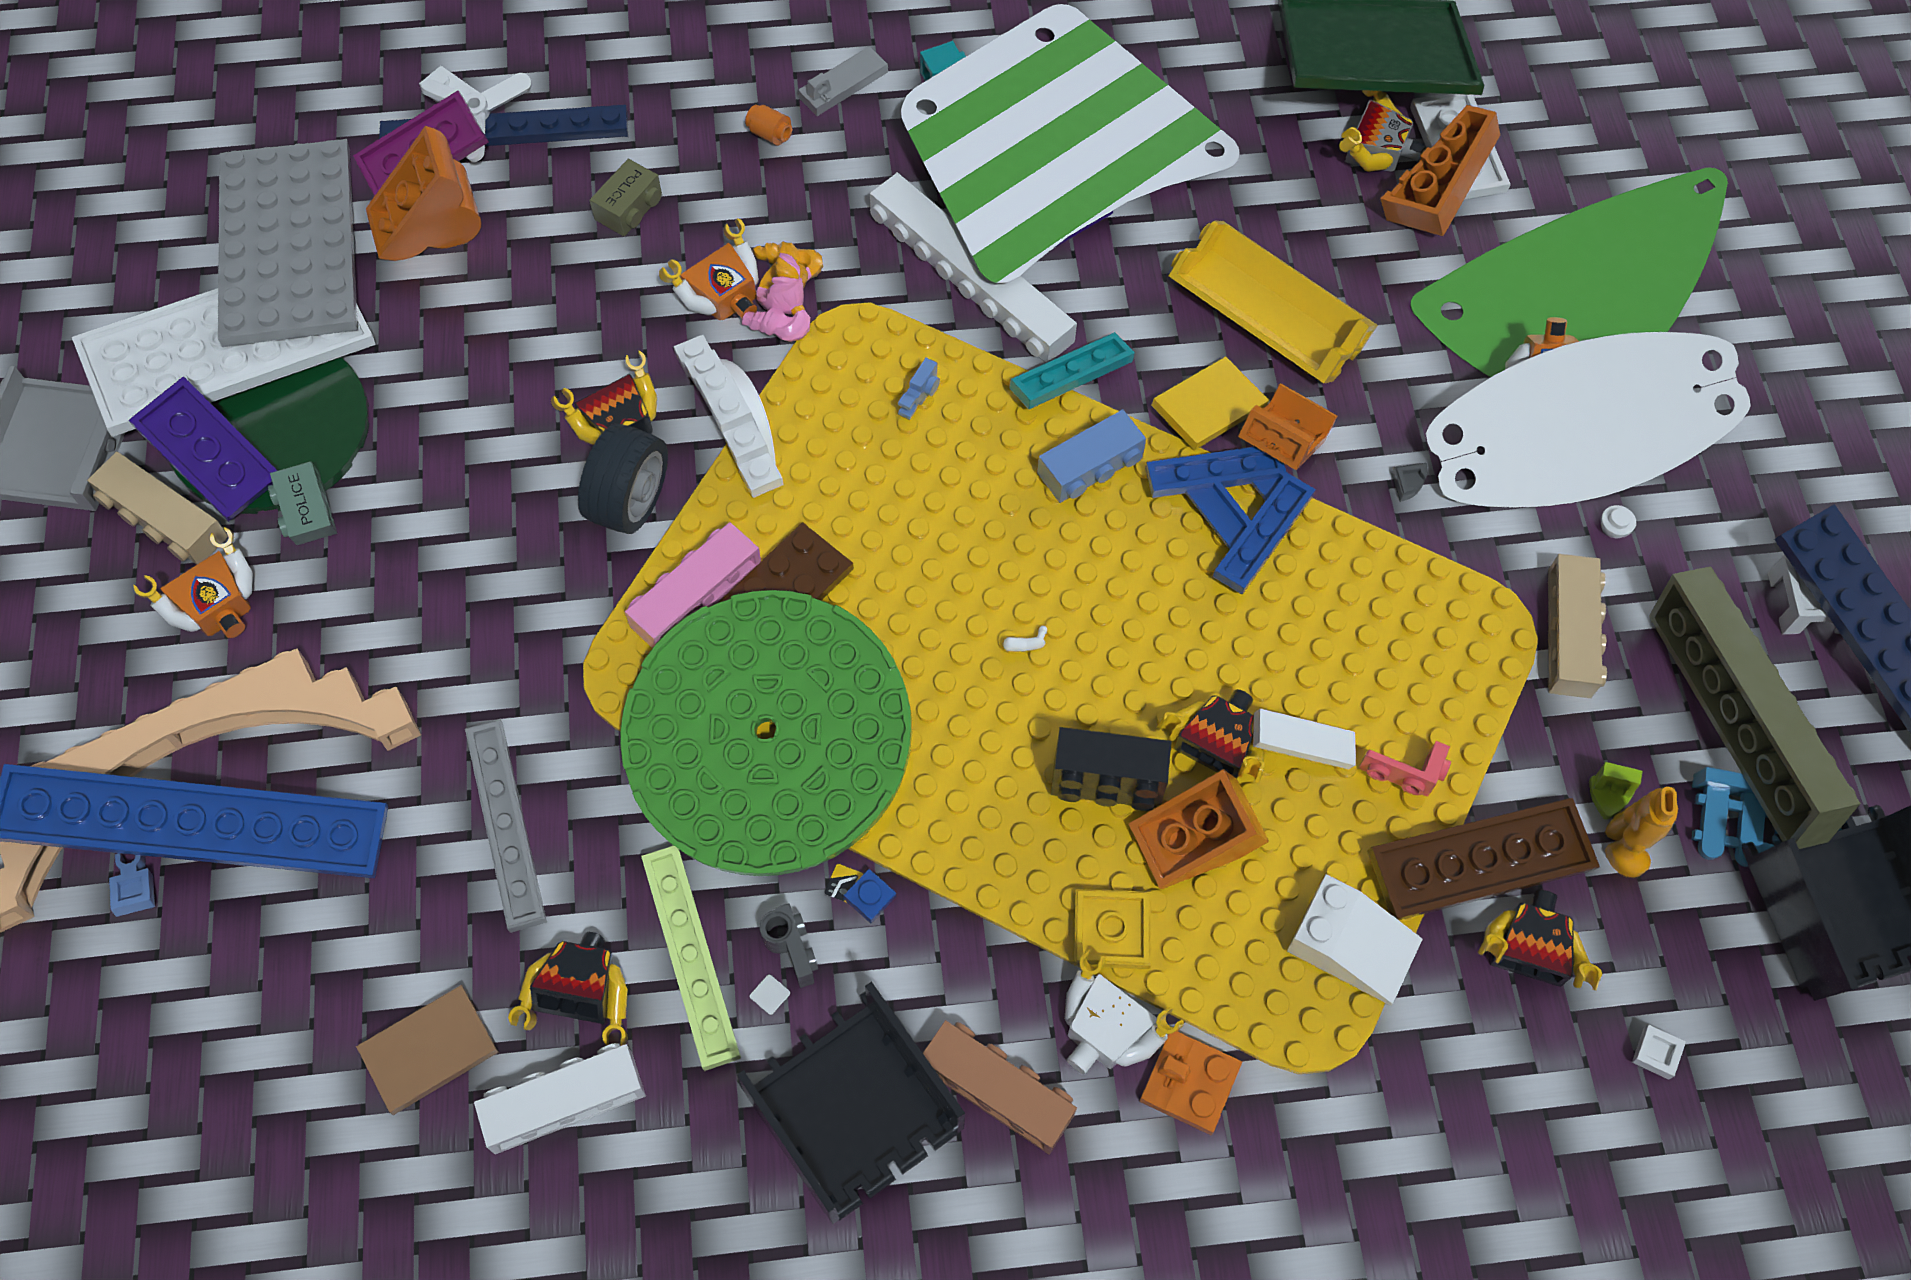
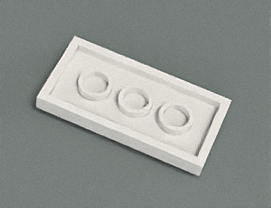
[1410,94,1510,199]

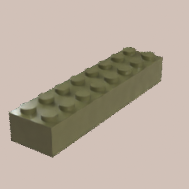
[1649,566,1861,849]

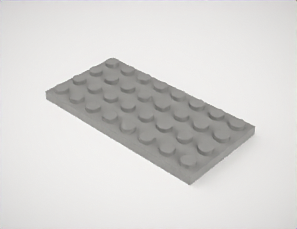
[218,139,358,347]

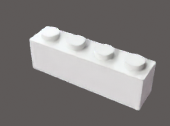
[474,1043,646,1154]

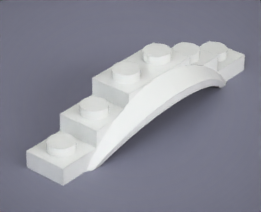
[673,335,784,498]

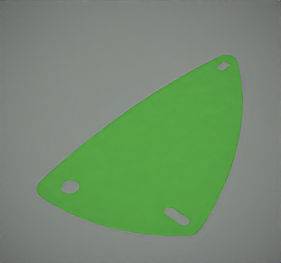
[1411,167,1728,377]

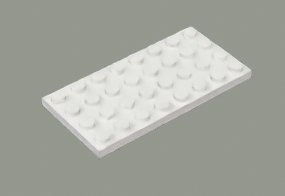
[72,288,376,437]

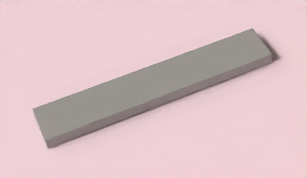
[465,719,547,933]

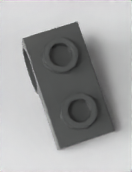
[760,903,818,988]

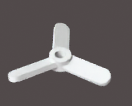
[421,73,531,162]

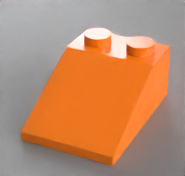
[1129,769,1269,889]

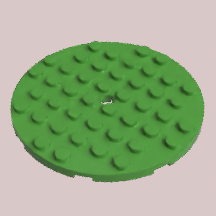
[621,590,912,876]

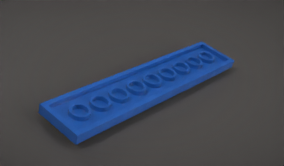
[0,764,388,878]

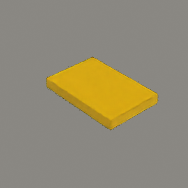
[1151,356,1269,451]

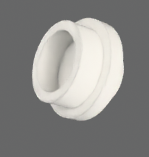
[1601,505,1636,539]

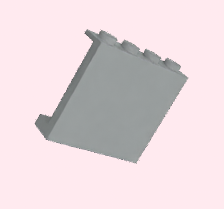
[0,366,126,511]

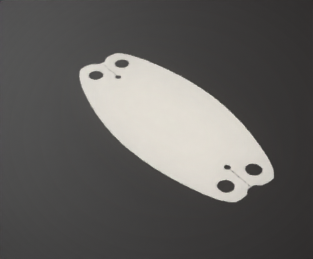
[1426,332,1751,507]

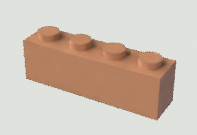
[923,1020,1077,1155]

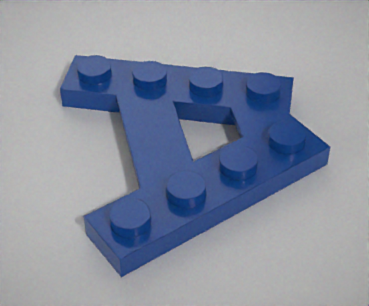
[1145,444,1316,594]

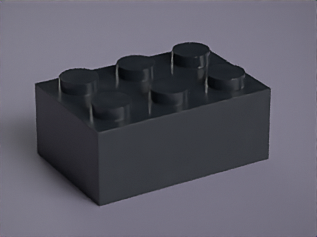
[1051,727,1172,811]

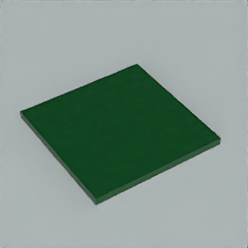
[1278,0,1485,95]

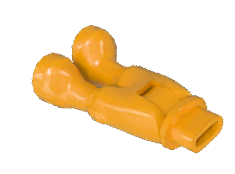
[1605,787,1678,878]

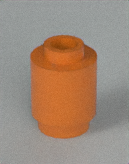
[745,105,792,145]

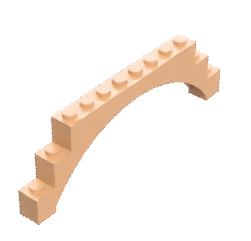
[0,649,421,933]

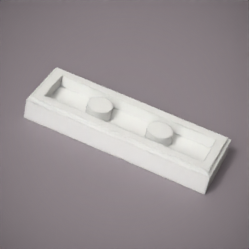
[1253,709,1356,769]

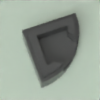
[1392,463,1428,502]

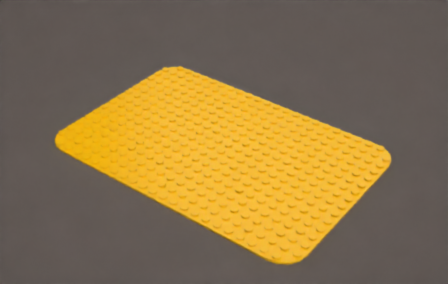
[583,303,1538,1075]

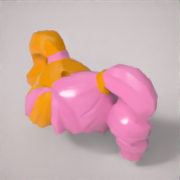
[741,241,823,342]

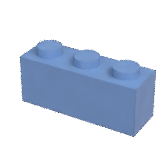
[1037,409,1146,503]

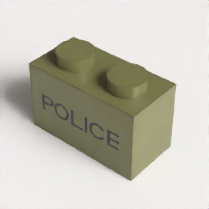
[589,158,662,237]

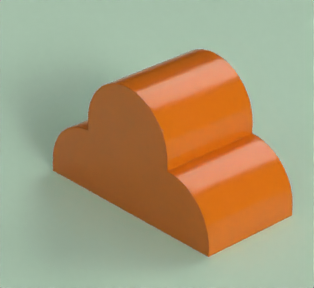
[366,126,481,261]

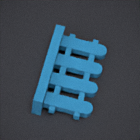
[1691,767,1842,867]

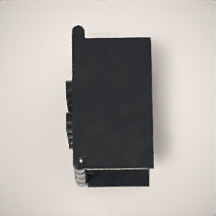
[1742,805,1911,1001]
[736,981,965,1224]

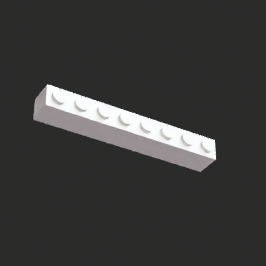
[870,172,1077,363]

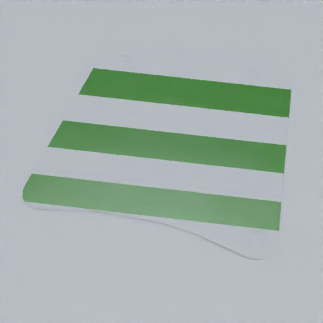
[901,4,1240,283]

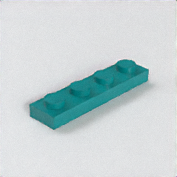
[1009,332,1135,409]

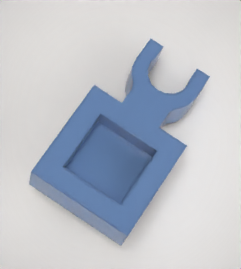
[898,358,940,420]
[109,853,155,917]

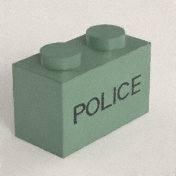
[268,461,338,545]

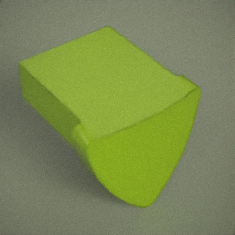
[1589,762,1643,820]

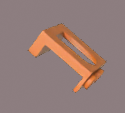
[1238,383,1338,470]

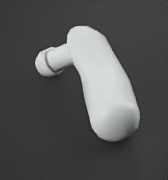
[1003,626,1047,652]

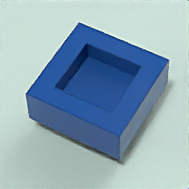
[843,869,896,923]

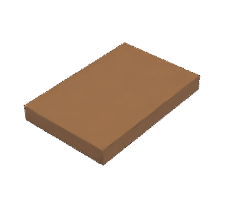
[356,985,499,1115]

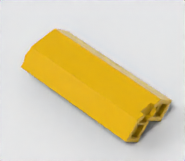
[1169,221,1378,383]

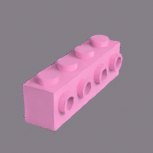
[625,522,761,648]

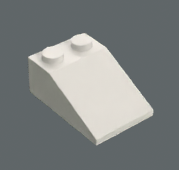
[1287,874,1422,1006]

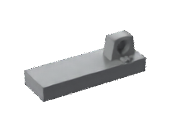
[798,46,888,116]

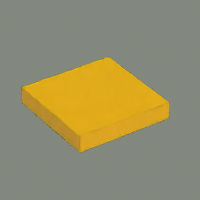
[1074,889,1151,969]

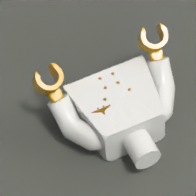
[1064,949,1184,1075]

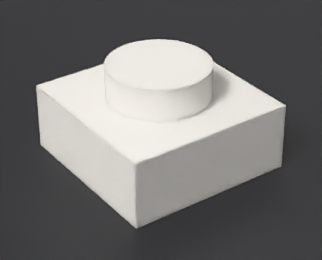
[1632,1025,1686,1080]

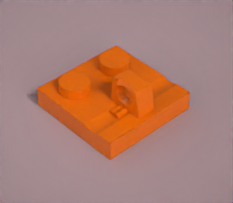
[1139,1031,1242,1135]

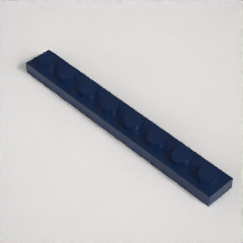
[379,105,628,146]

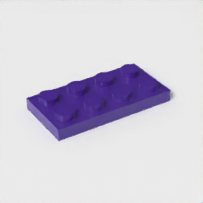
[129,376,277,522]

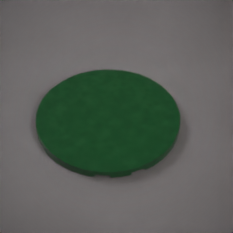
[170,357,369,514]

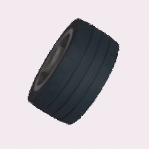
[578,424,668,534]

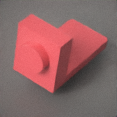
[1359,741,1451,797]

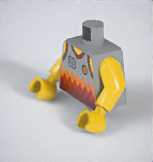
[1339,90,1425,172]

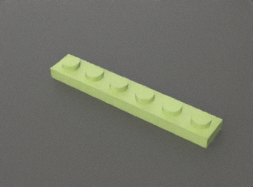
[641,846,741,1071]

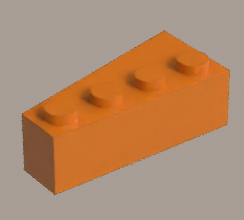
[1380,105,1500,236]

